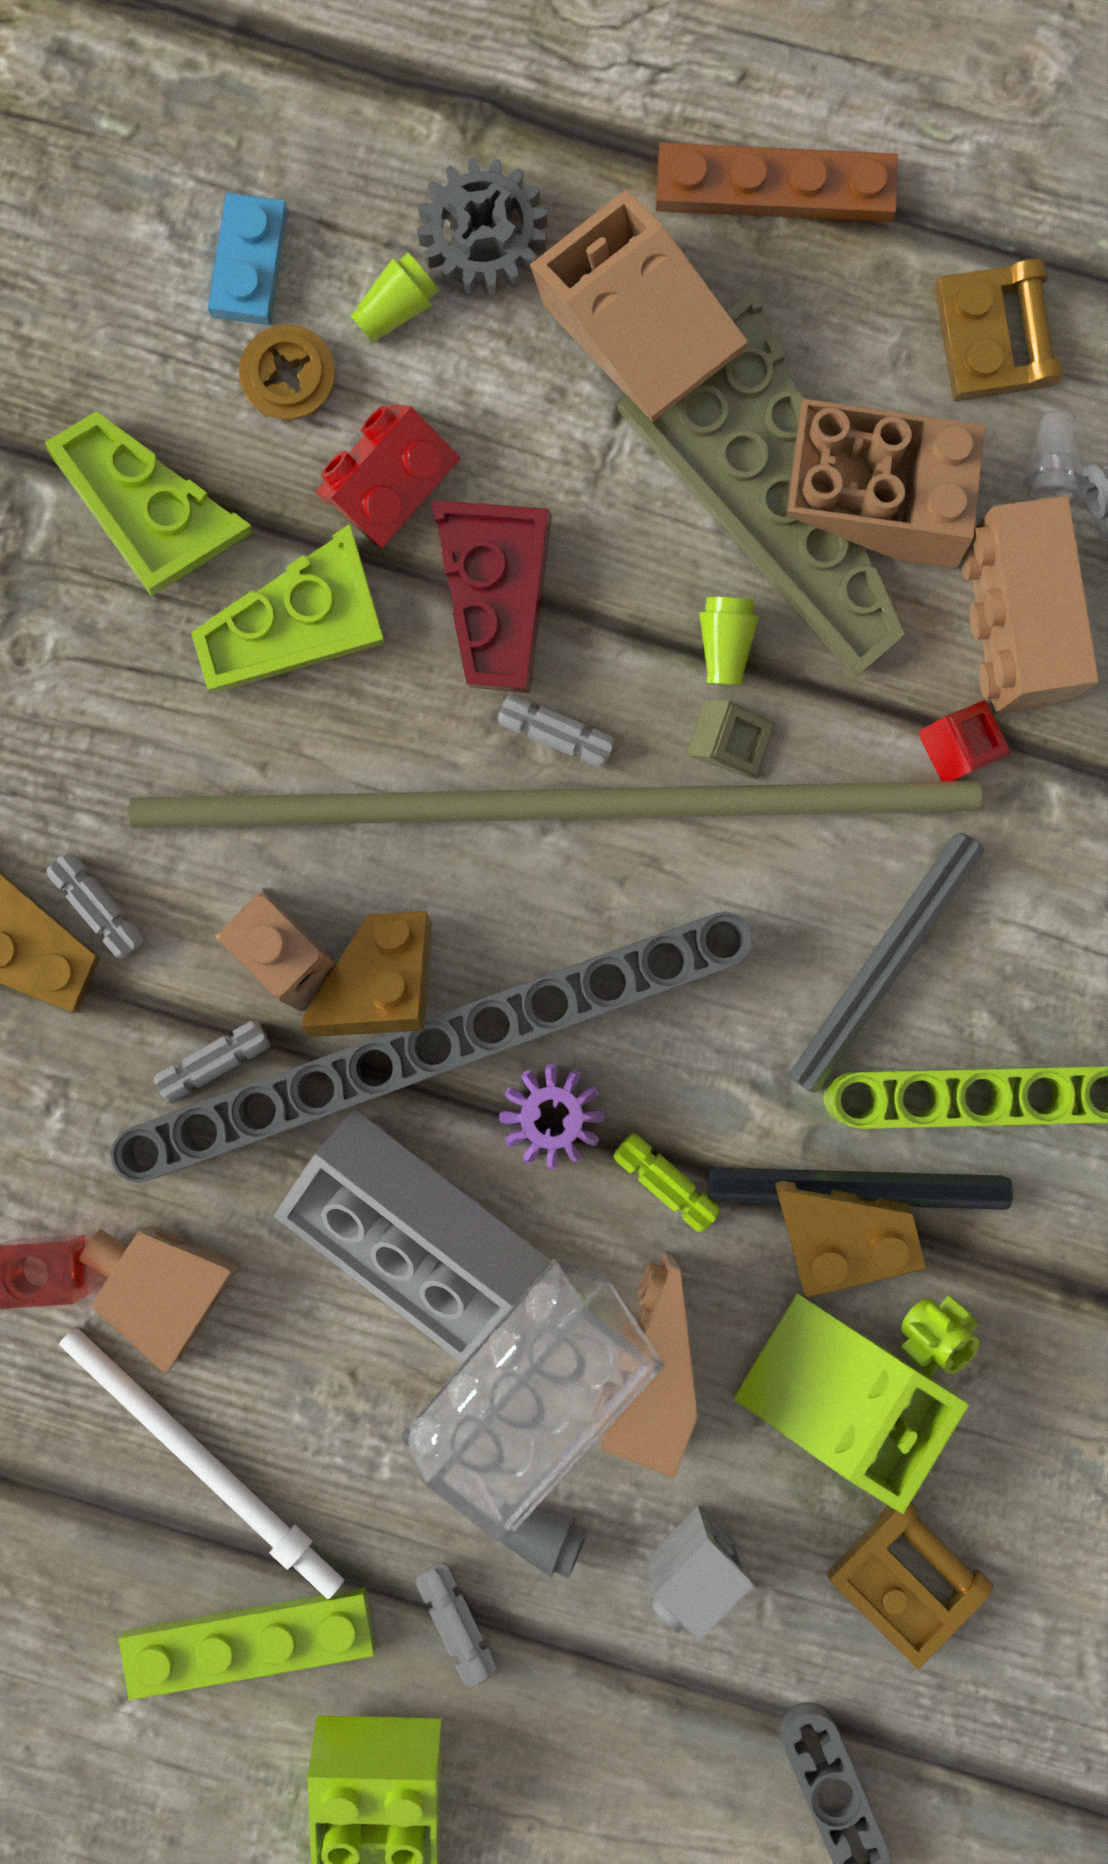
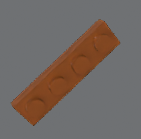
[656,142,898,222]

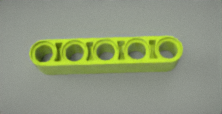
[823,1065,1108,1129]

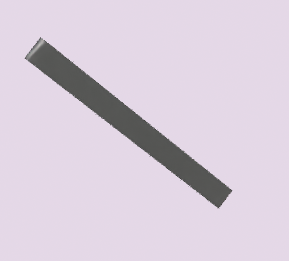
[110,912,753,1183]

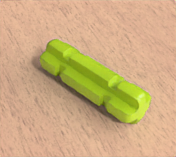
[614,1133,720,1233]

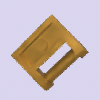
[934,258,1064,401]
[826,1502,993,1670]

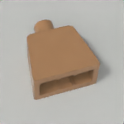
[215,888,338,1012]
[79,1225,241,1373]

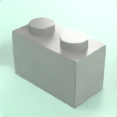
[647,1506,754,1642]

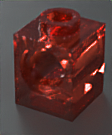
[0,1234,88,1309]

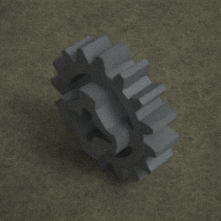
[417,158,547,296]

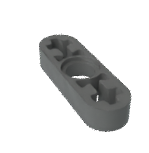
[780,1703,890,1864]

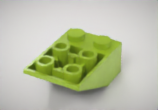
[732,1292,969,1514]
[307,1715,442,1864]

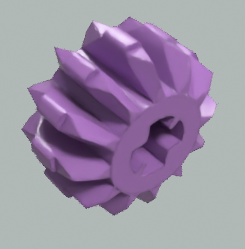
[499,1064,604,1170]

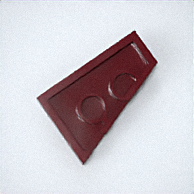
[430,500,552,693]

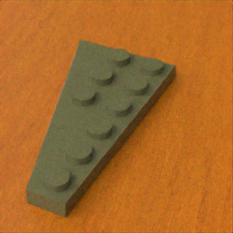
[618,286,905,679]

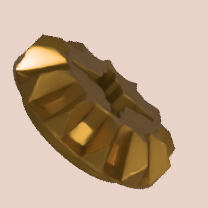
[239,324,336,423]

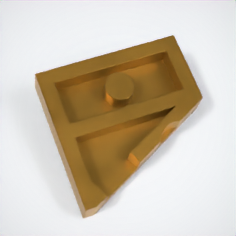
[301,911,433,1037]
[775,1181,926,1298]

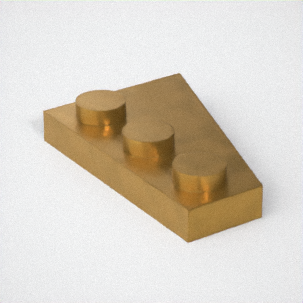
[0,870,101,1013]

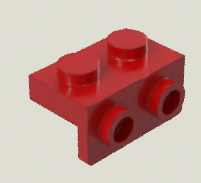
[315,404,461,548]

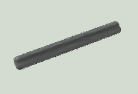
[790,832,984,1093]

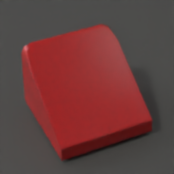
[919,700,1011,781]

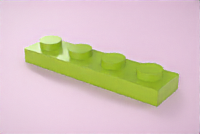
[118,1587,376,1701]

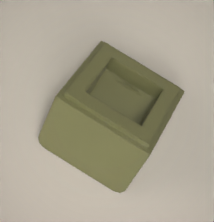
[687,700,775,779]

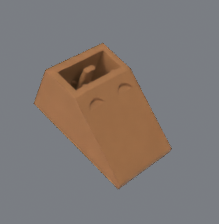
[530,189,749,422]
[786,398,986,569]
[592,1251,698,1479]

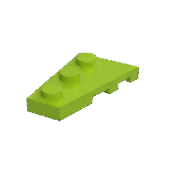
[45,411,252,597]
[191,524,385,694]

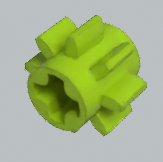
[901,1295,979,1376]

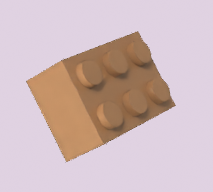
[960,495,1099,714]

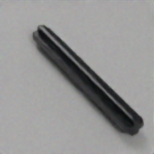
[707,1167,1013,1210]

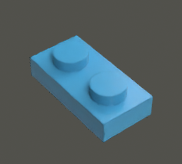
[208,192,288,326]

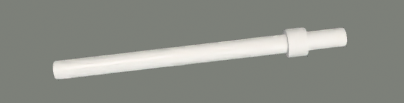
[59,1326,344,1599]

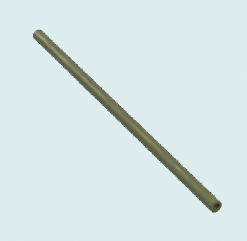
[129,781,982,828]

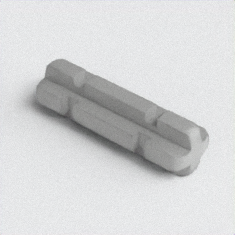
[498,694,615,768]
[46,852,144,959]
[154,1021,271,1103]
[416,1563,497,1687]

